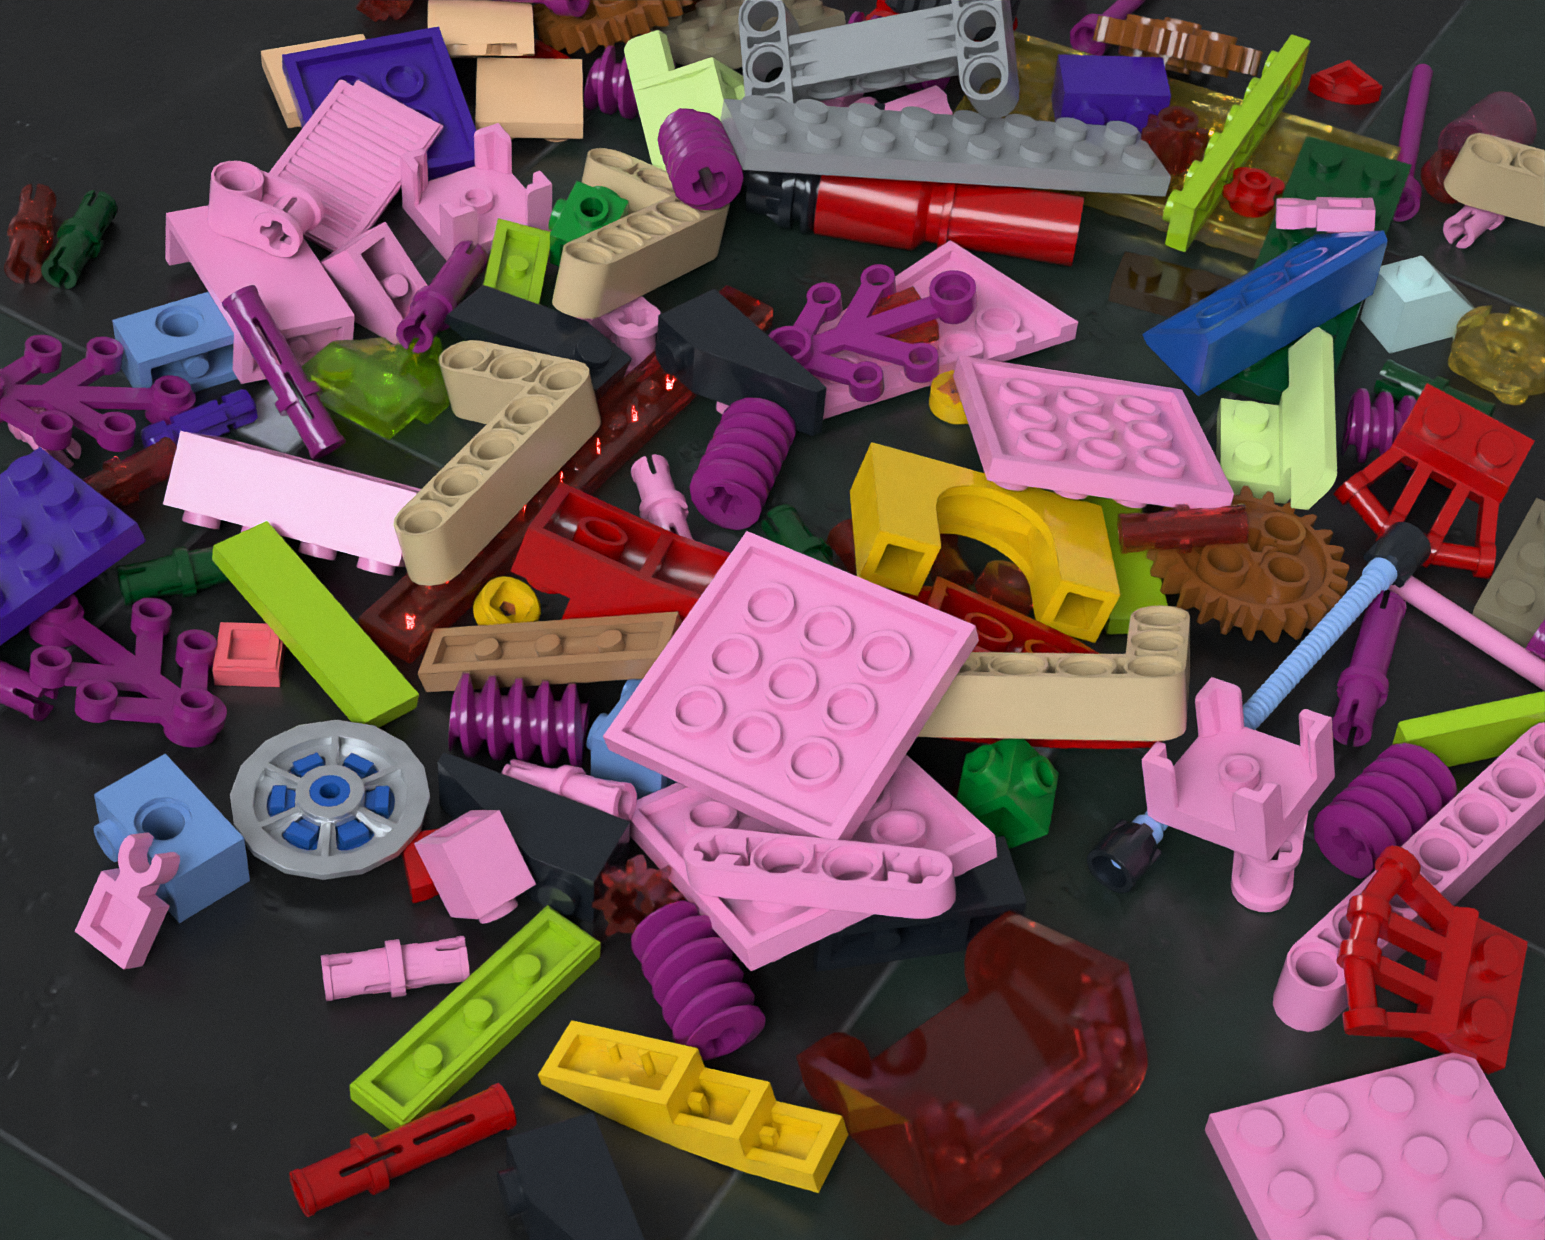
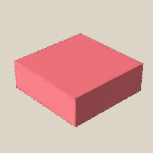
[212,622,286,687]

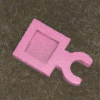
[1275,197,1376,234]
[75,832,180,970]

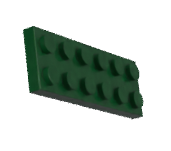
[1216,135,1412,405]

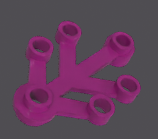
[768,264,977,402]
[0,335,196,452]
[29,594,227,748]

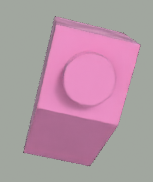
[320,222,428,351]

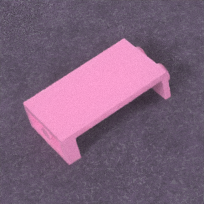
[165,205,355,384]

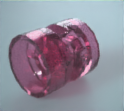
[1437,91,1537,171]

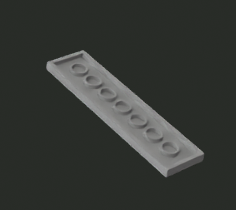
[720,95,1171,196]

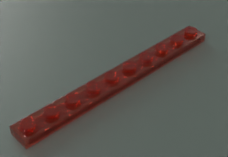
[359,285,774,664]

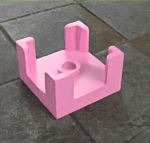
[400,123,552,261]
[1141,677,1335,863]

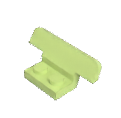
[624,30,745,171]
[1216,327,1337,510]

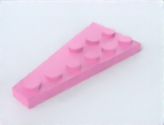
[716,240,1078,420]

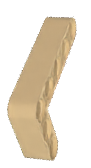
[1444,133,1545,227]
[552,148,730,319]
[393,340,601,586]
[917,605,1190,741]

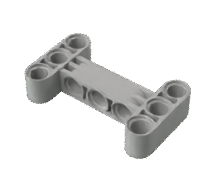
[738,0,1020,119]

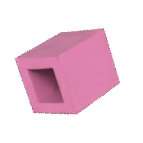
[414,810,536,924]

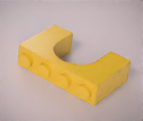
[850,442,1121,643]

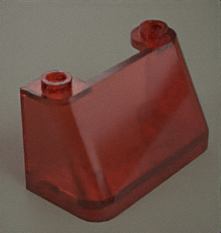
[796,910,1148,1225]

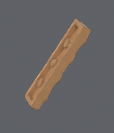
[417,612,682,692]

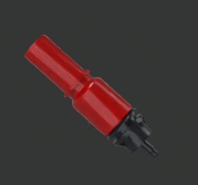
[742,103,1084,267]

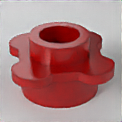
[1222,167,1285,218]

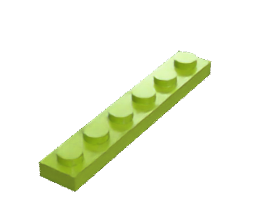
[1163,34,1311,252]

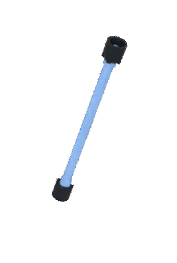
[1087,522,1431,893]

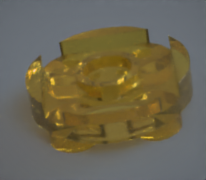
[1448,305,1545,405]

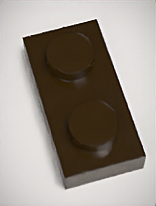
[1108,251,1232,318]

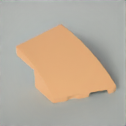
[428,0,534,59]

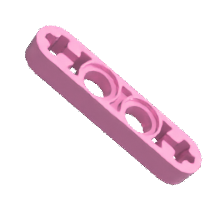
[683,828,956,919]

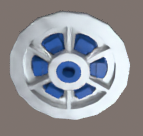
[230,720,430,880]

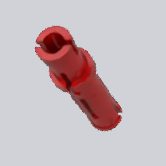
[289,1083,517,1217]

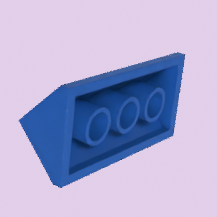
[1142,230,1388,397]

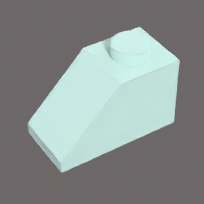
[1360,256,1486,354]

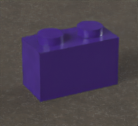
[1051,54,1171,139]

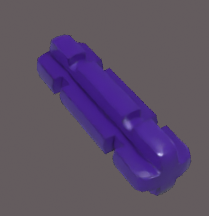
[141,389,258,461]

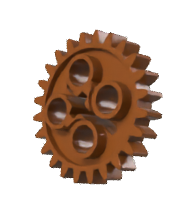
[532,0,693,54]
[1093,14,1263,78]
[1146,486,1349,642]

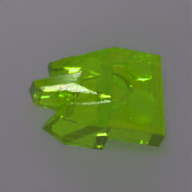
[295,337,450,440]

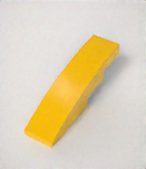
[538,1020,848,1193]

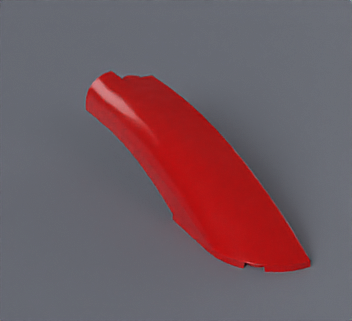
[511,482,1162,749]

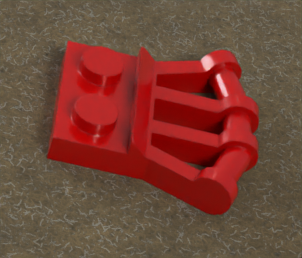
[1333,383,1535,579]
[1336,845,1528,1075]

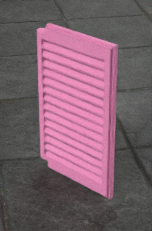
[269,79,444,253]

